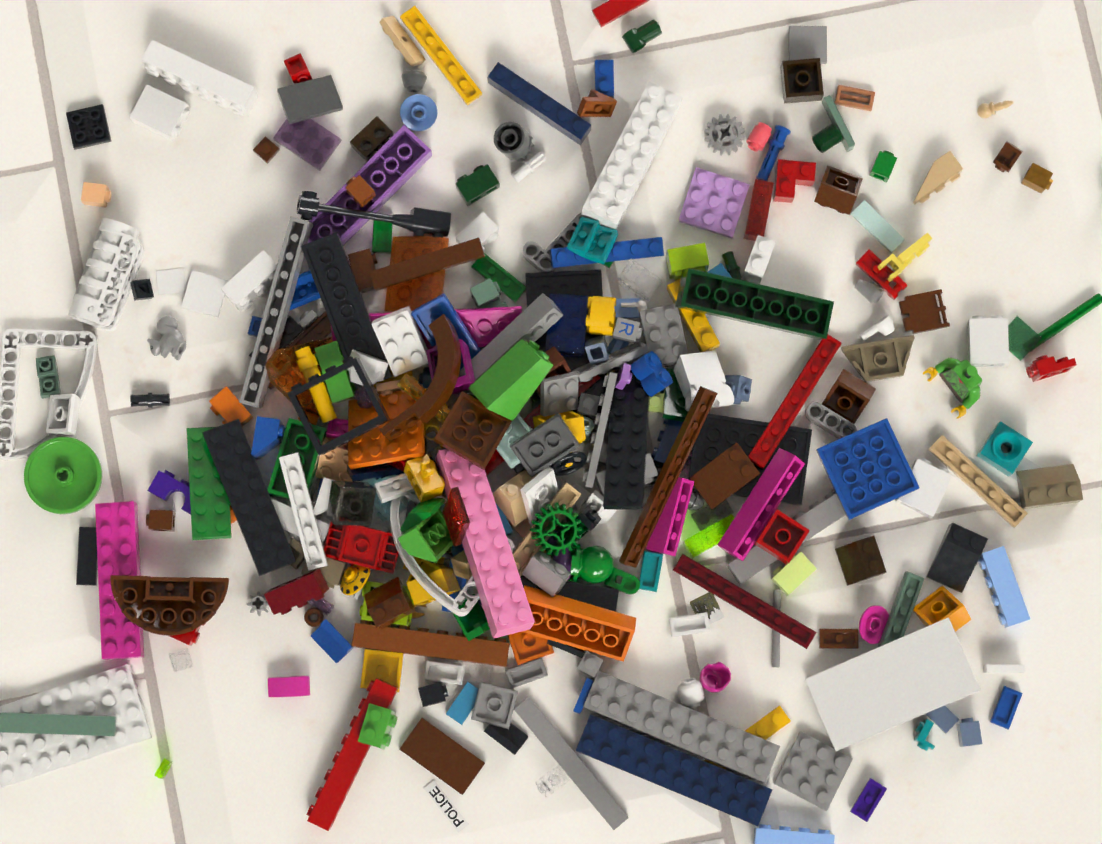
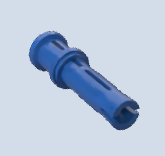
[756,125,791,183]

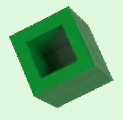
[869,151,897,183]

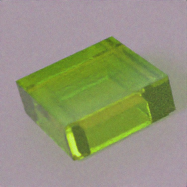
[154,758,173,779]

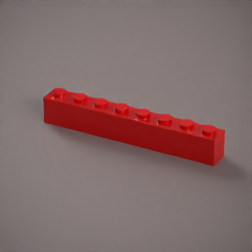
[306,678,399,831]

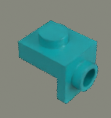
[914,719,935,751]

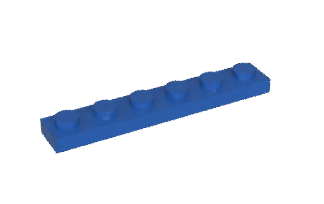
[550,237,664,268]

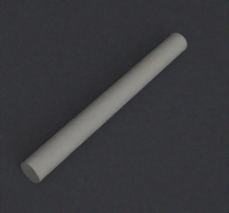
[772,589,781,667]

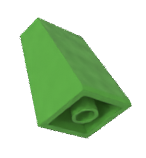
[468,339,553,421]

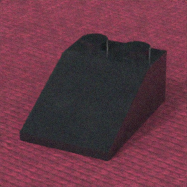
[926,523,988,593]

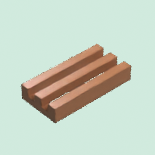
[835,85,875,111]

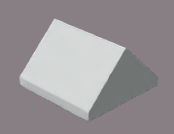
[46,394,80,436]

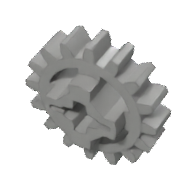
[704,114,745,156]

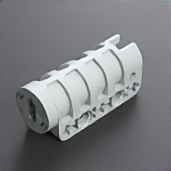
[68,218,144,331]

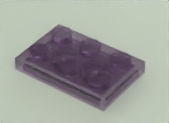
[273,119,342,171]

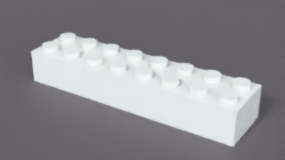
[581,81,683,230]

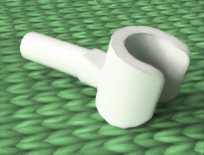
[621,301,648,312]

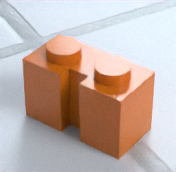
[209,386,253,427]

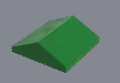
[400,498,446,533]

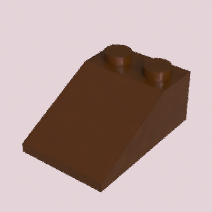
[689,443,760,510]

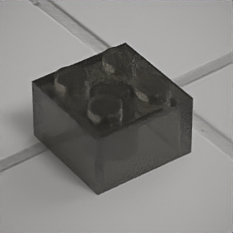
[326,481,376,526]

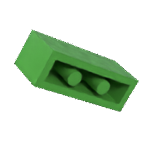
[314,341,358,403]

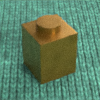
[1021,163,1053,193]

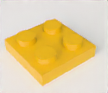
[360,649,404,692]

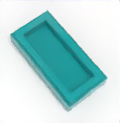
[639,551,663,592]

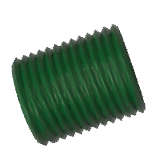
[812,124,843,153]

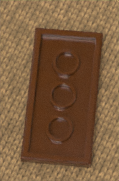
[399,718,485,795]

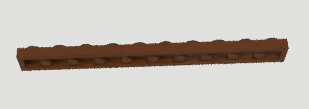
[619,386,718,568]

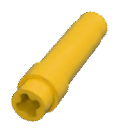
[295,346,337,423]

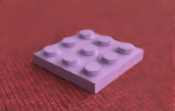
[678,167,750,239]

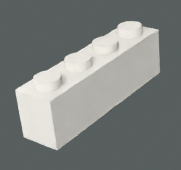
[271,498,330,547]

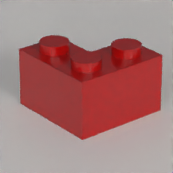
[773,159,816,203]

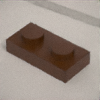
[819,629,859,649]

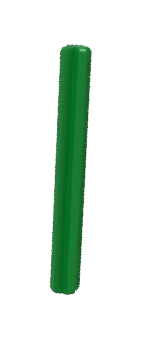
[1023,293,1102,353]

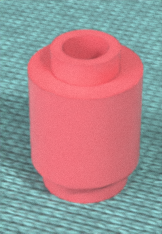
[746,122,772,152]

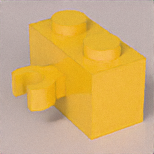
[404,454,445,502]

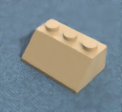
[493,469,542,527]

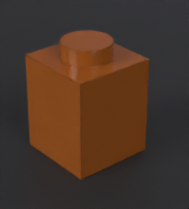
[345,175,376,208]

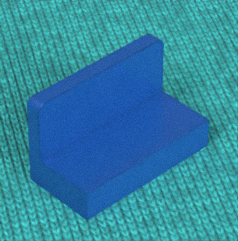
[311,619,353,663]

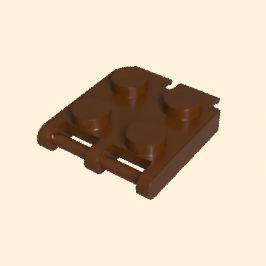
[899,289,950,334]

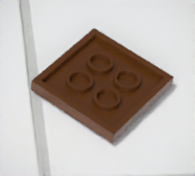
[433,391,512,470]

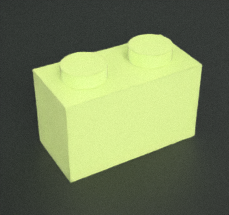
[771,552,817,596]

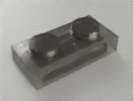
[691,499,734,532]

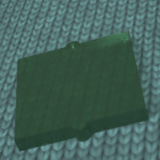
[1008,316,1042,361]

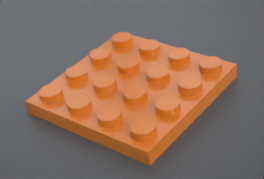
[348,387,425,469]

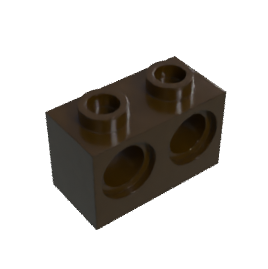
[350,116,393,162]

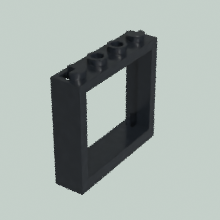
[287,356,390,456]

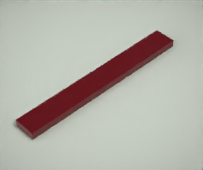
[673,554,817,649]

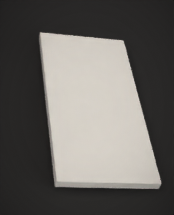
[805,617,981,751]

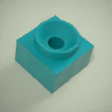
[976,421,1033,477]

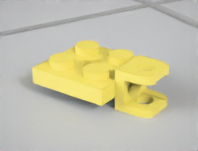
[877,233,932,282]

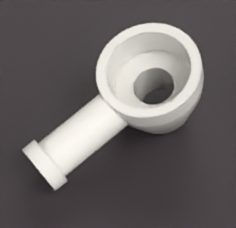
[859,315,895,342]

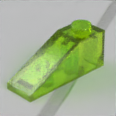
[683,514,734,559]

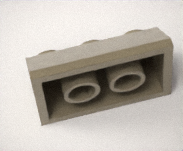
[1016,464,1083,509]

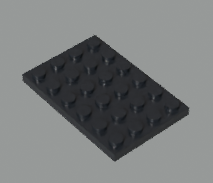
[688,414,812,506]

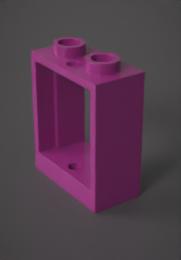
[426,339,475,395]

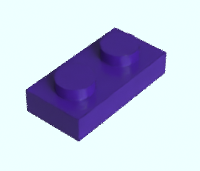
[850,778,887,822]

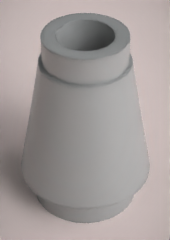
[854,278,884,304]

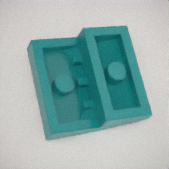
[567,217,618,265]

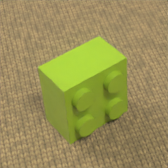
[665,243,709,281]

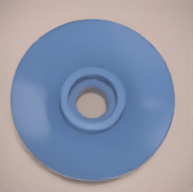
[400,94,438,131]

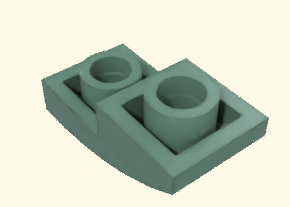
[36,355,61,399]

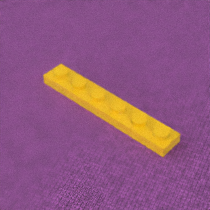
[400,6,482,106]
[704,706,791,770]

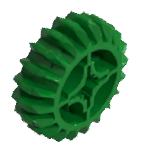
[530,503,583,556]

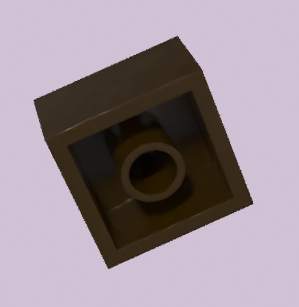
[780,58,824,104]

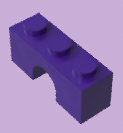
[147,470,191,515]

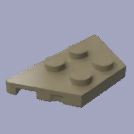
[841,335,915,382]

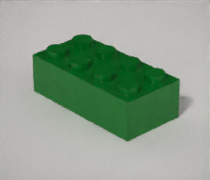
[267,418,327,500]

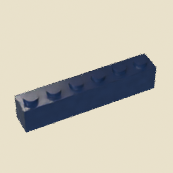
[487,62,591,145]

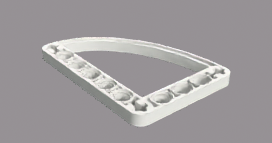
[0,329,98,460]
[390,492,514,616]

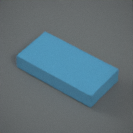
[446,682,478,725]

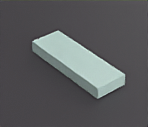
[851,200,905,253]

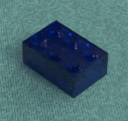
[546,293,588,357]

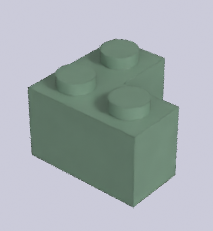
[470,278,508,308]

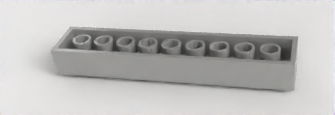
[583,670,780,784]

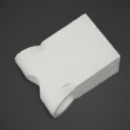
[673,351,734,411]

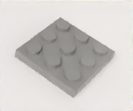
[774,731,853,811]

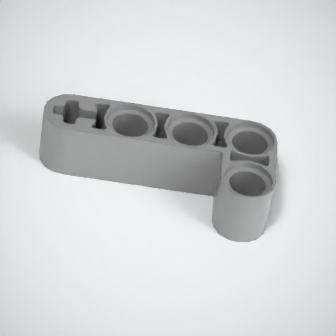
[523,213,583,272]

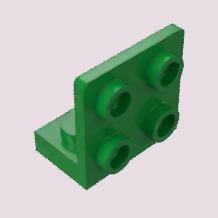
[452,594,490,641]

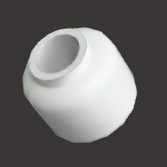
[677,678,705,708]

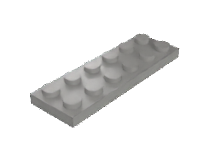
[582,372,617,488]

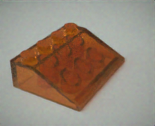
[384,236,450,312]

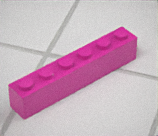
[718,448,805,561]

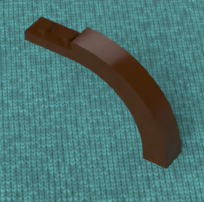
[380,314,461,441]

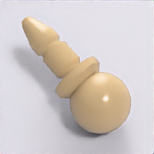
[977,101,1013,118]

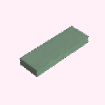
[822,95,855,152]

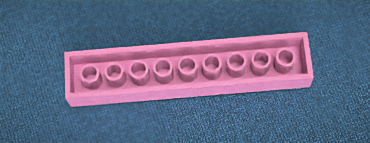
[435,449,535,639]

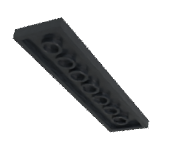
[301,232,393,390]
[603,370,650,510]
[202,419,296,576]

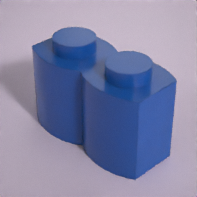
[631,351,673,397]

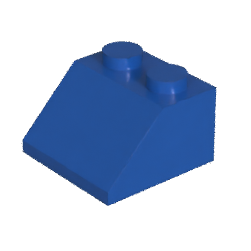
[251,416,286,460]

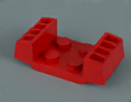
[324,518,399,574]

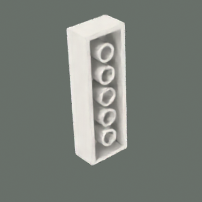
[142,40,258,117]

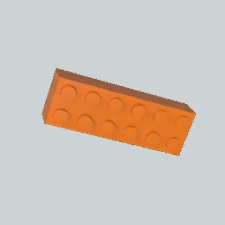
[521,585,636,662]

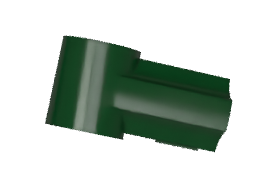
[622,19,662,53]

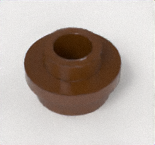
[304,607,324,627]

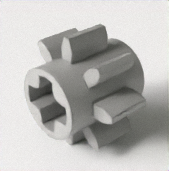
[246,591,268,616]

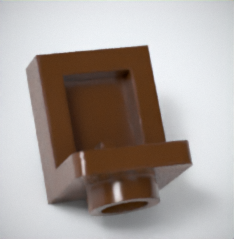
[993,141,1023,172]

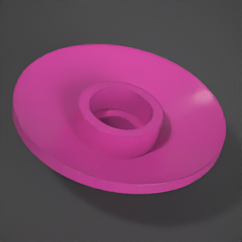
[859,605,889,644]

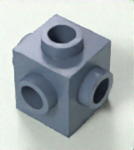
[725,375,752,405]

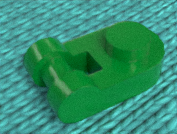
[604,567,640,595]

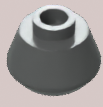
[401,70,427,92]

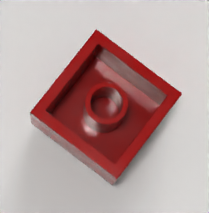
[754,509,810,565]

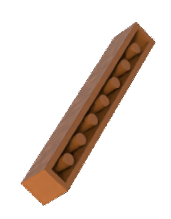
[352,620,510,667]

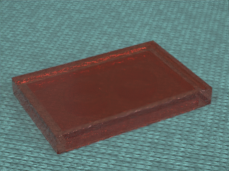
[442,487,470,546]

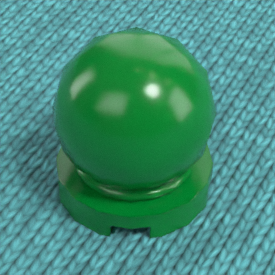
[569,544,614,583]

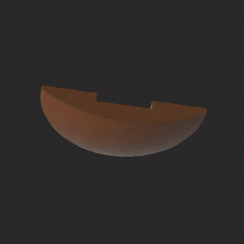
[110,575,229,636]

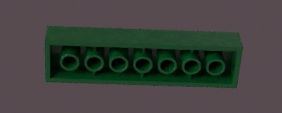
[675,268,834,340]

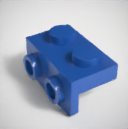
[289,271,320,311]

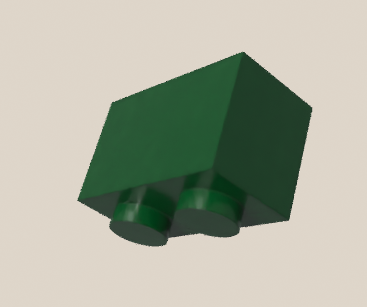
[455,164,500,206]

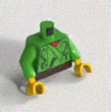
[923,358,982,419]

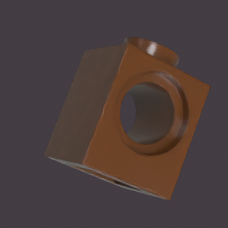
[146,510,176,532]

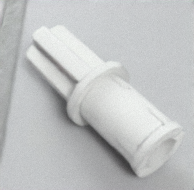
[511,152,546,183]

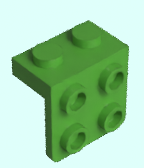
[358,703,398,750]

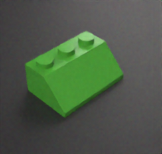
[398,509,459,563]

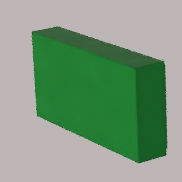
[372,220,393,254]

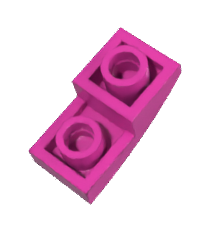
[267,676,310,697]

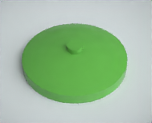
[24,437,102,514]

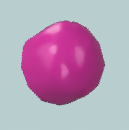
[699,662,731,693]

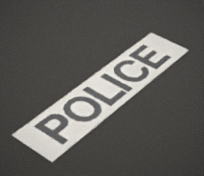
[423,780,469,833]

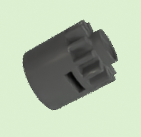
[493,122,534,162]

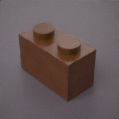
[348,248,378,294]

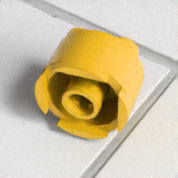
[586,296,616,336]

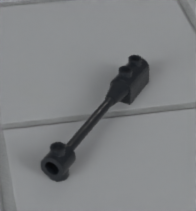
[297,191,451,241]

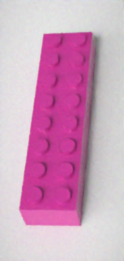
[95,501,144,660]

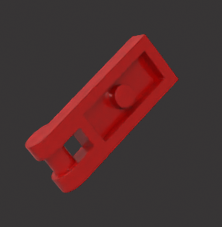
[856,249,907,300]

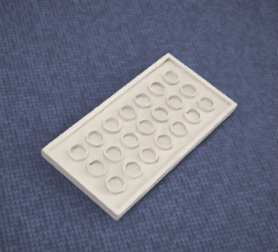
[0,664,152,788]

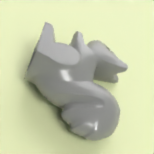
[147,316,186,361]

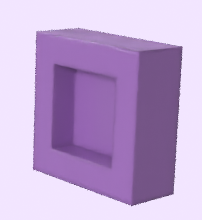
[615,363,632,390]

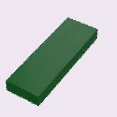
[471,253,526,303]

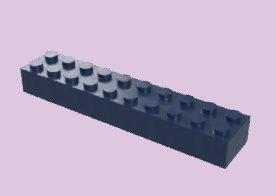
[576,714,773,826]

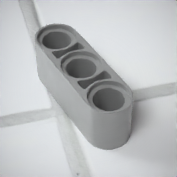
[805,402,857,439]

